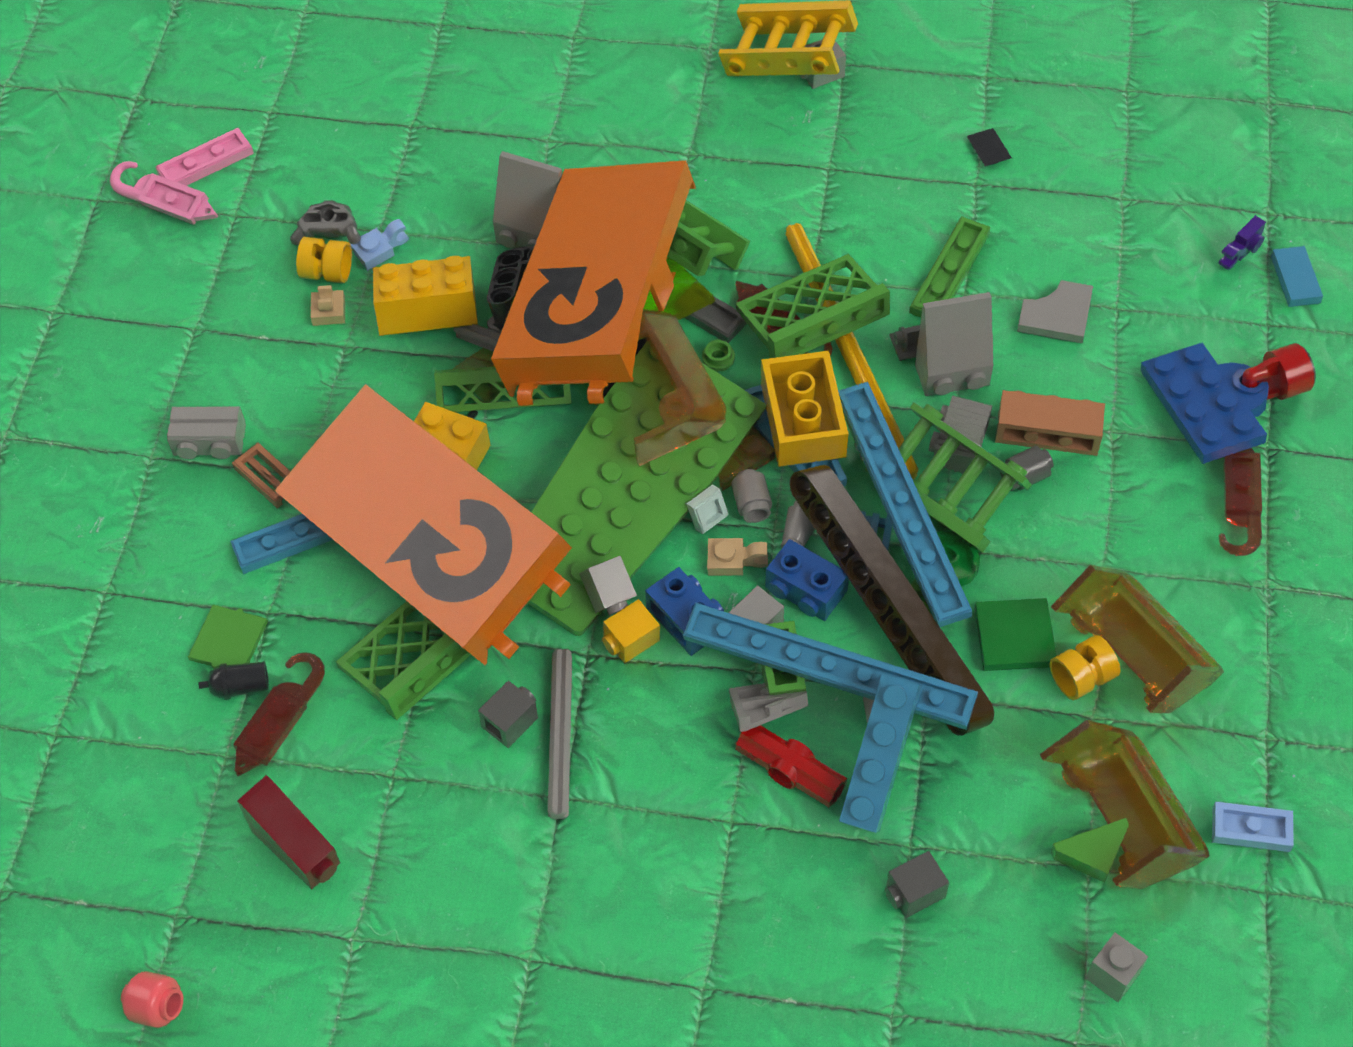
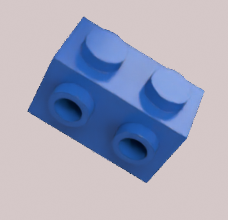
[765,539,849,621]
[645,567,724,656]

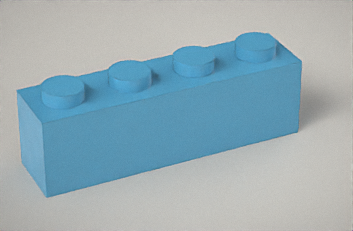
[839,673,922,833]

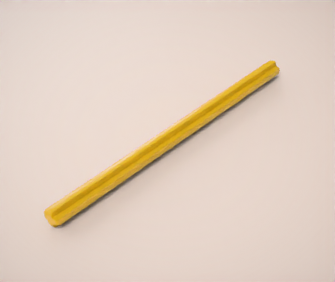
[786,223,918,479]

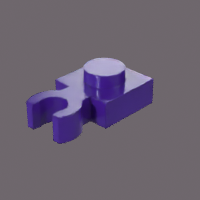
[1218,215,1266,270]

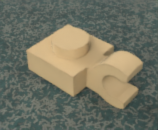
[707,538,768,576]

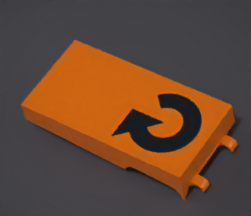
[491,160,696,406]
[274,384,572,665]

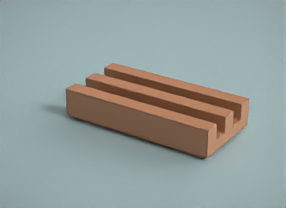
[232,443,291,508]

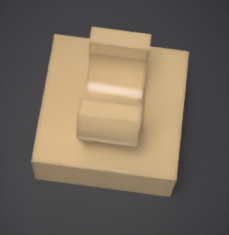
[311,285,345,326]

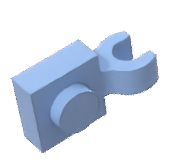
[349,219,409,271]

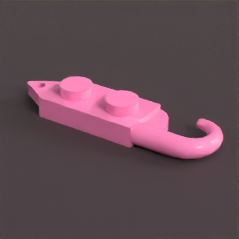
[110,161,218,225]

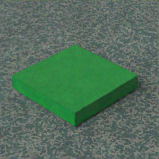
[974,598,1057,671]

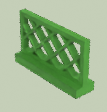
[736,254,890,358]
[336,601,471,720]

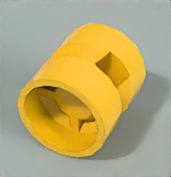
[296,237,352,283]
[1049,635,1120,700]

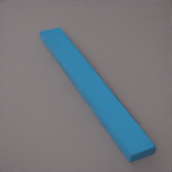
[838,382,972,627]
[683,602,978,730]

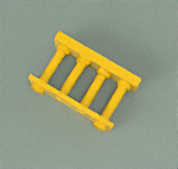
[718,0,858,76]

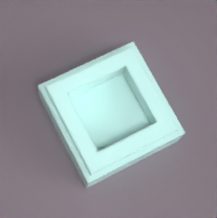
[686,484,729,534]

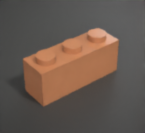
[995,390,1105,456]

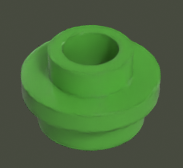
[702,340,735,372]

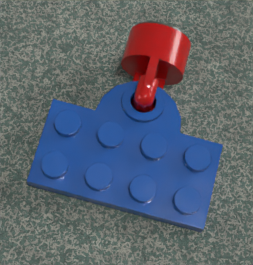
[1140,343,1316,464]

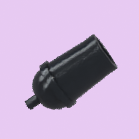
[198,661,269,700]

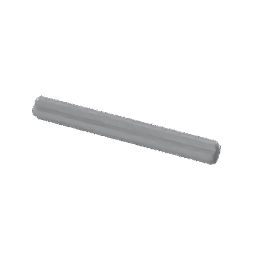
[548,649,572,819]

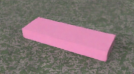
[155,128,254,186]

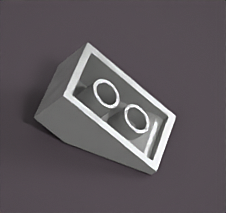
[493,151,562,248]
[915,292,993,396]

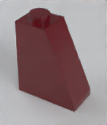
[237,775,340,889]

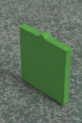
[188,605,268,669]

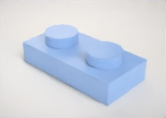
[1212,801,1294,852]

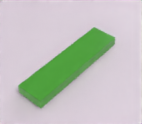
[909,216,991,318]

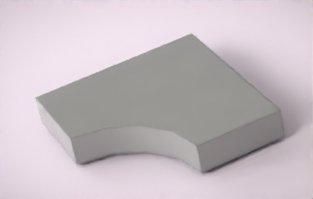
[1017,280,1093,343]

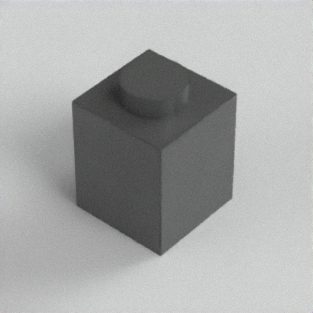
[478,680,538,748]
[885,851,949,918]

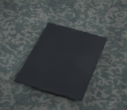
[967,128,1012,166]

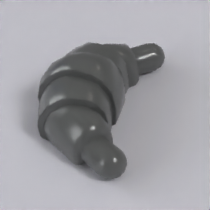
[290,200,361,245]

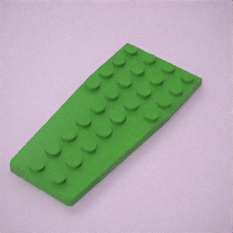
[527,331,767,636]

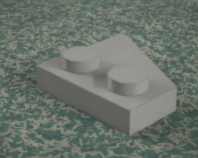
[729,683,808,732]

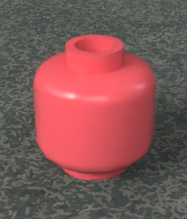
[121,971,184,1028]

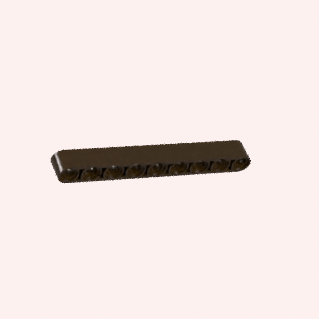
[789,465,994,736]

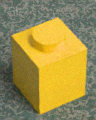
[602,599,660,664]

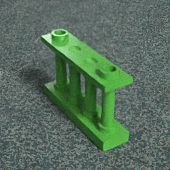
[668,200,750,276]
[865,402,1032,553]

